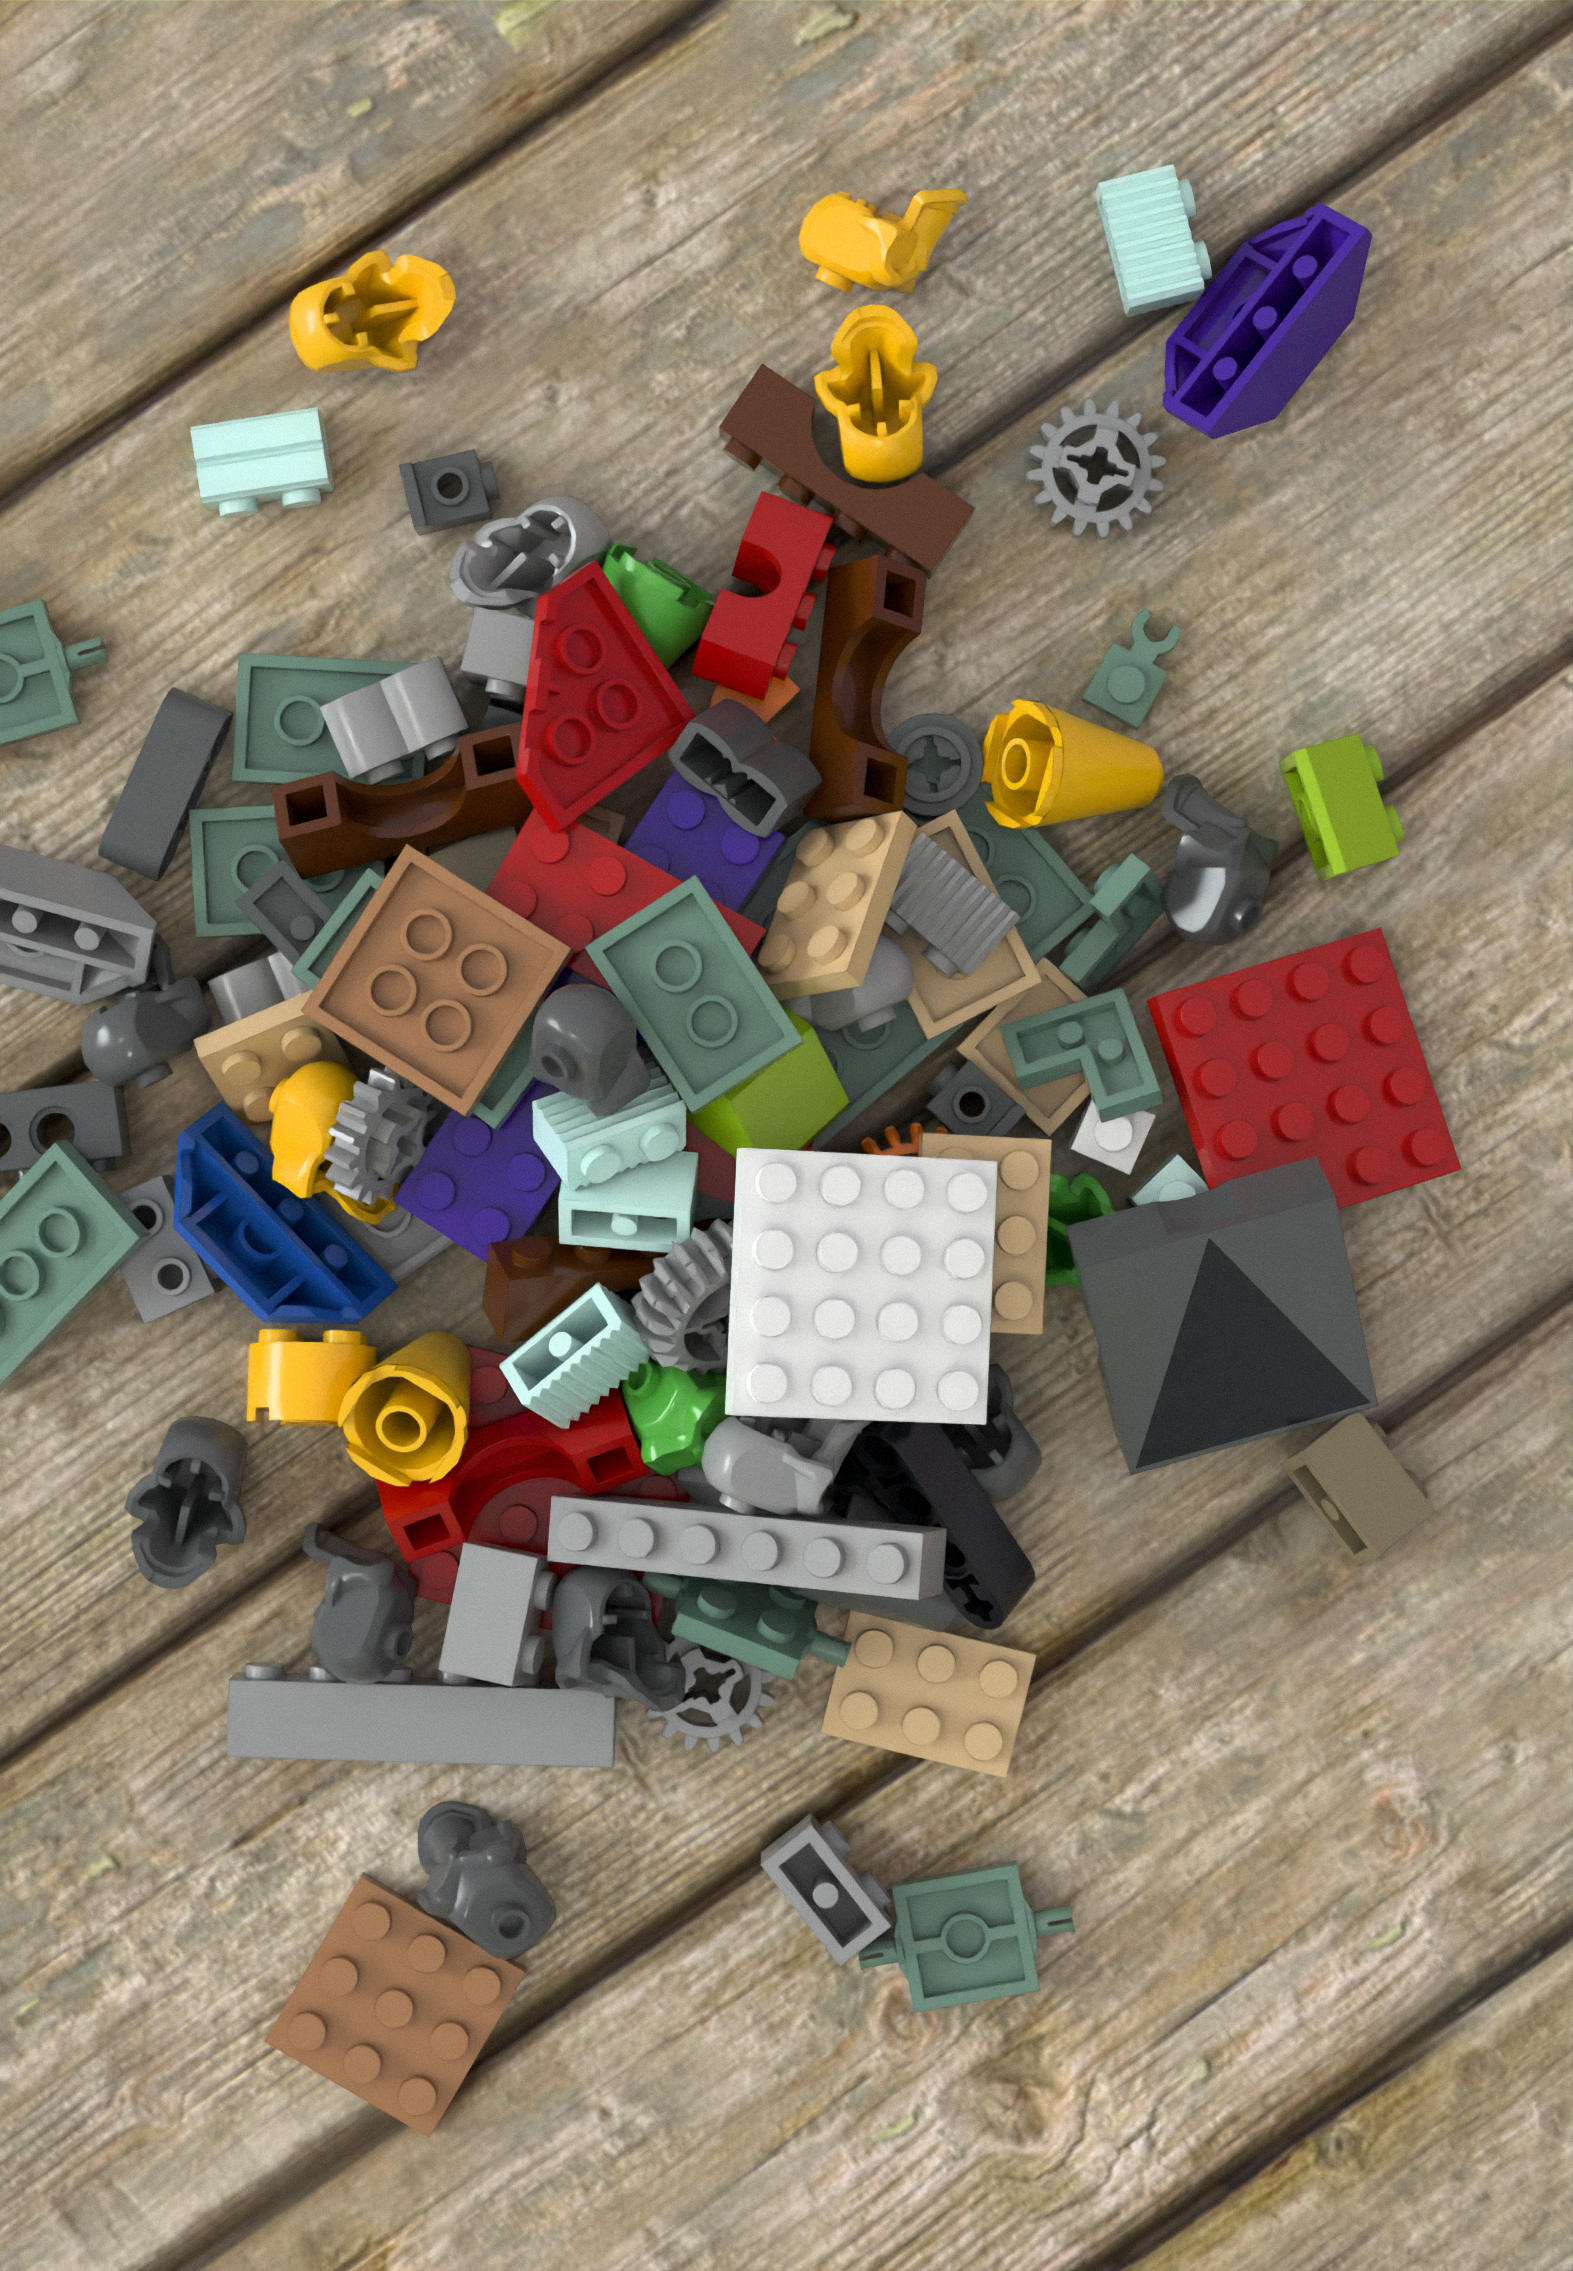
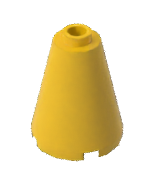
[981,699,1164,830]
[338,1331,472,1486]

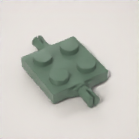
[0,599,109,748]
[641,1571,852,1681]
[858,1861,1075,2013]

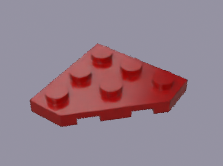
[515,560,697,833]

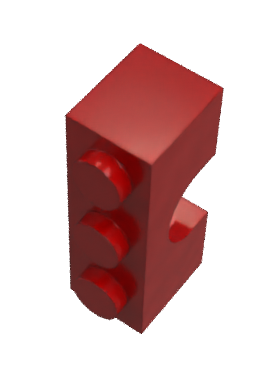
[691,491,837,701]

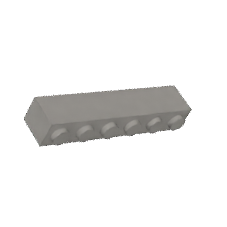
[547,1492,947,1600]
[227,1662,617,1768]

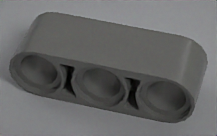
[98,687,233,882]

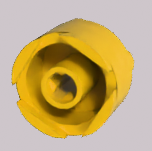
[246,1329,378,1426]

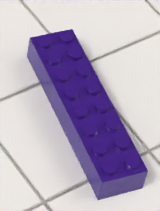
[392,768,788,1263]

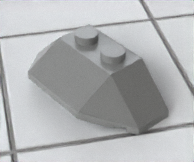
[0,844,157,1005]

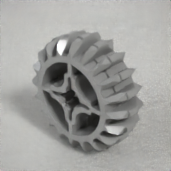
[631,1218,734,1376]

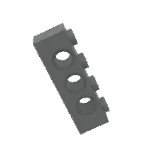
[0,1081,132,1183]

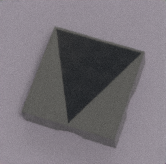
[1065,1156,1378,1475]

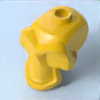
[798,188,968,294]
[288,250,456,373]
[814,304,938,482]
[269,1060,399,1225]

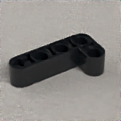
[833,1421,1035,1630]

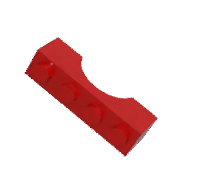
[376,1386,650,1564]

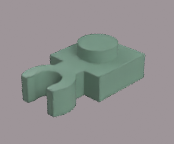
[1081,608,1181,731]

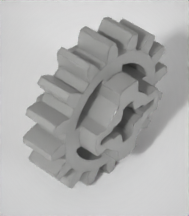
[1026,399,1166,541]
[324,1066,436,1205]
[645,1620,777,1753]

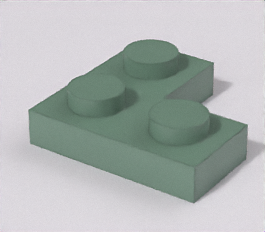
[1059,853,1164,998]
[1000,987,1163,1123]

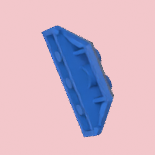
[173,1101,399,1325]

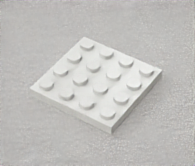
[725,1148,998,1425]

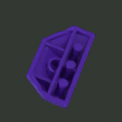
[1162,203,1372,439]

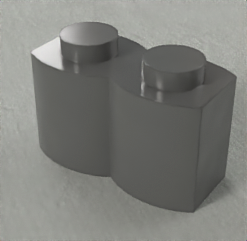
[668,698,823,838]

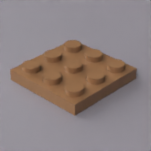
[301,844,575,1118]
[264,1872,527,2138]

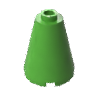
[602,539,716,670]

